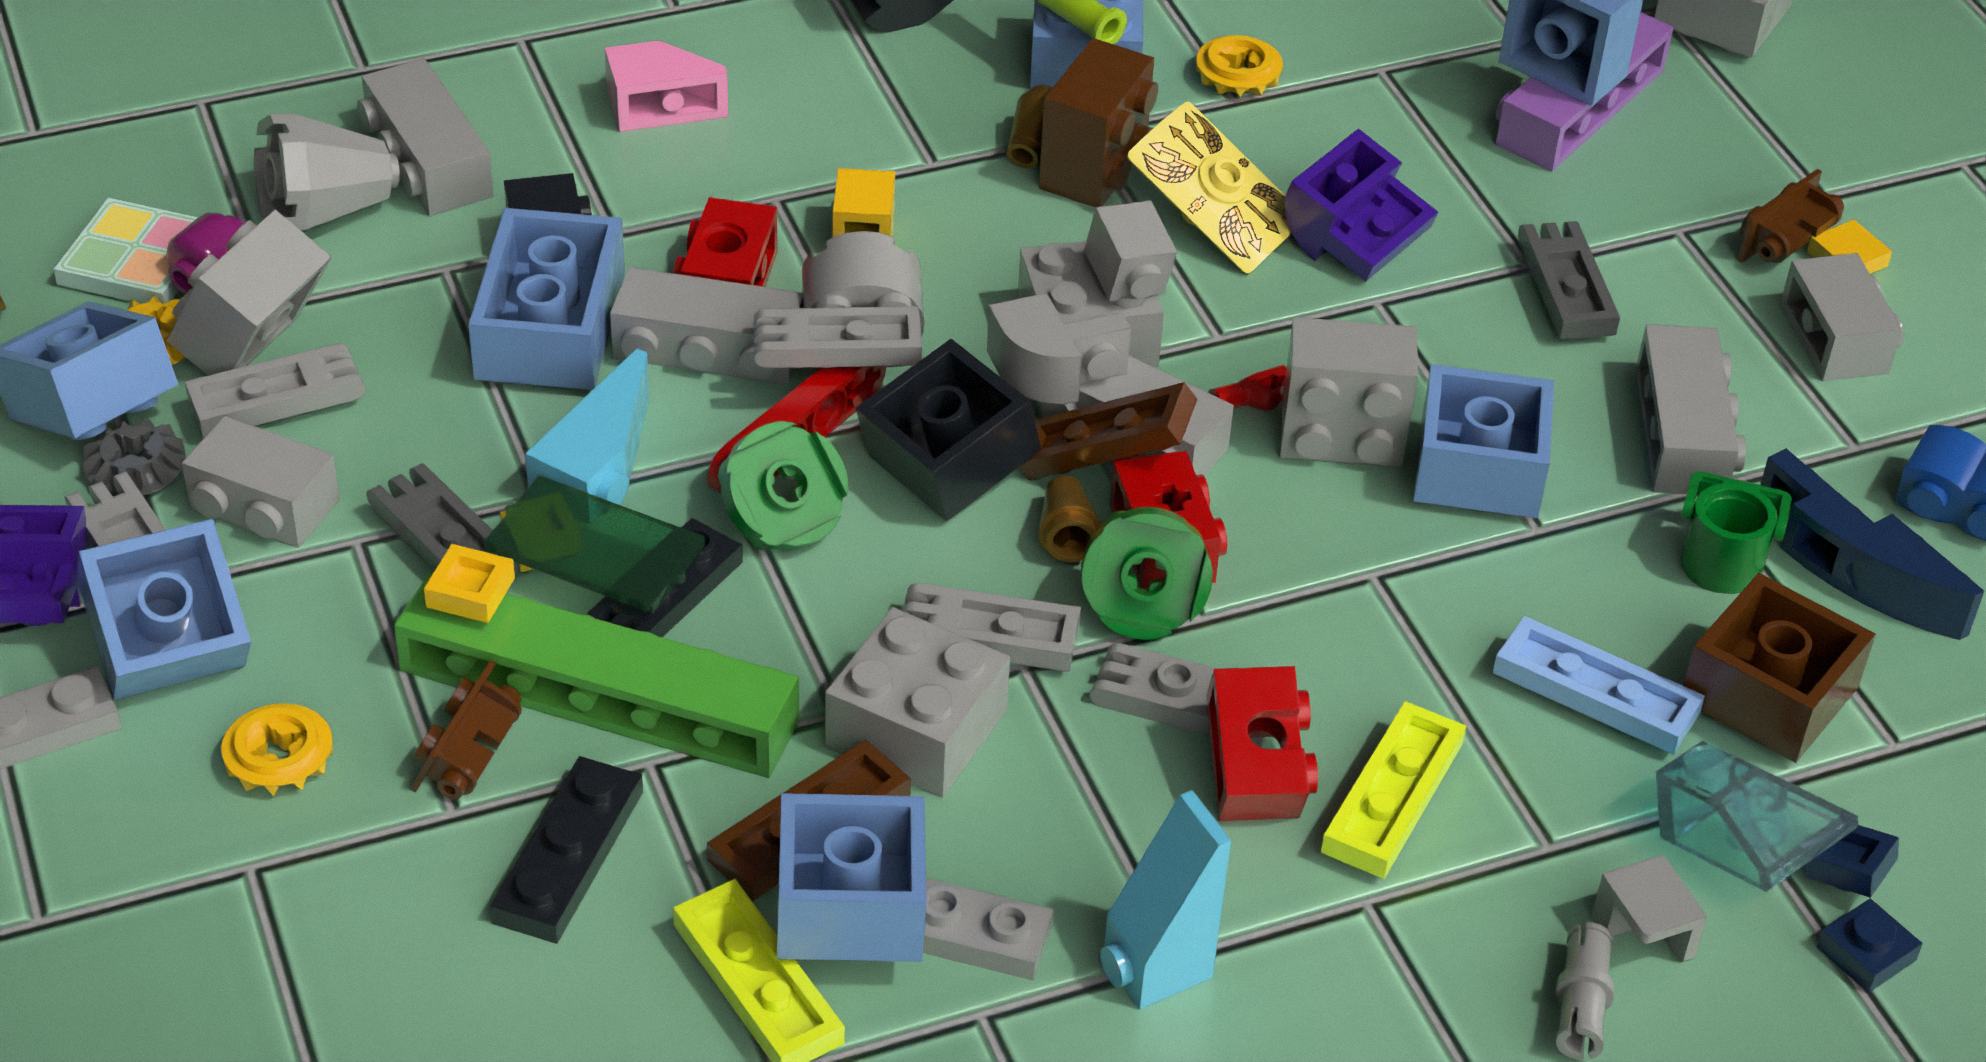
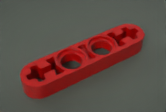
[707,366,887,495]

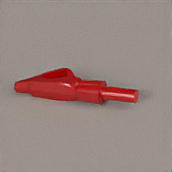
[1208,365,1287,411]

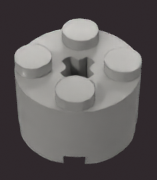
[802,231,925,336]

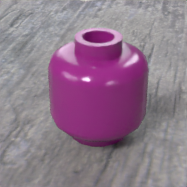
[166,212,244,294]

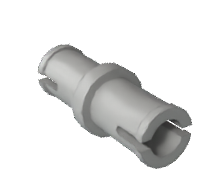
[1555,922,1615,1060]

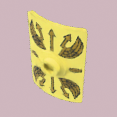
[1127,101,1292,274]

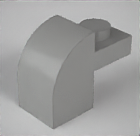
[987,293,1131,404]

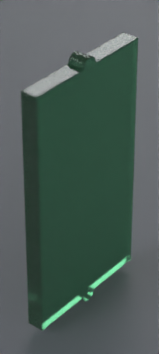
[484,475,705,614]

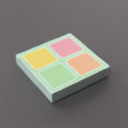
[54,198,198,304]

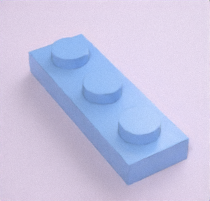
[1493,616,1705,755]

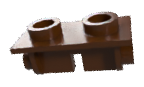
[1737,169,1844,263]
[410,660,522,800]

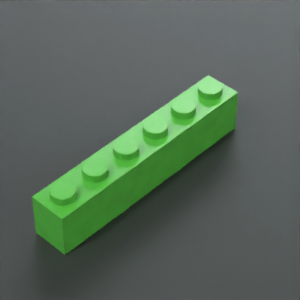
[394,572,799,778]

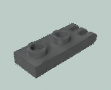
[1518,221,1620,339]
[366,463,518,573]

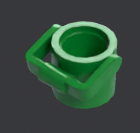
[1681,471,1792,594]

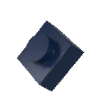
[1805,817,1899,898]
[1816,898,1923,993]

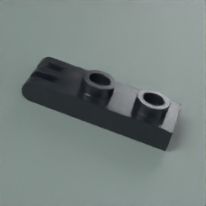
[586,518,743,637]

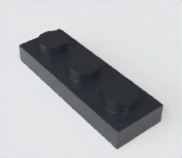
[490,756,643,944]

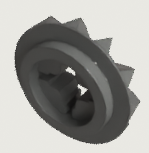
[82,417,186,496]

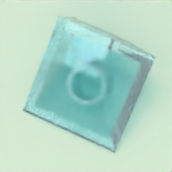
[1656,740,1858,892]

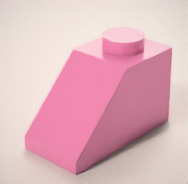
[605,41,729,132]

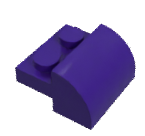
[1285,128,1439,281]
[0,505,88,626]

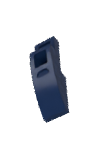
[1760,448,1984,640]

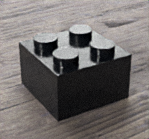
[855,338,1042,521]

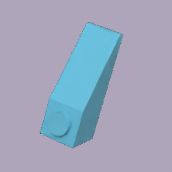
[525,348,650,528]
[1100,790,1231,1010]

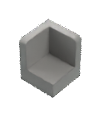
[1591,854,1707,962]

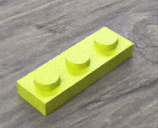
[1321,701,1467,879]
[673,879,845,1062]

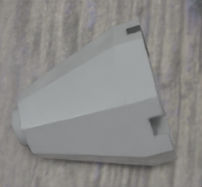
[253,113,400,232]

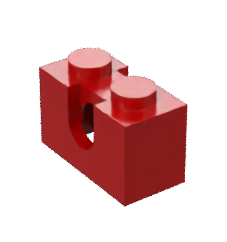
[1206,666,1318,821]

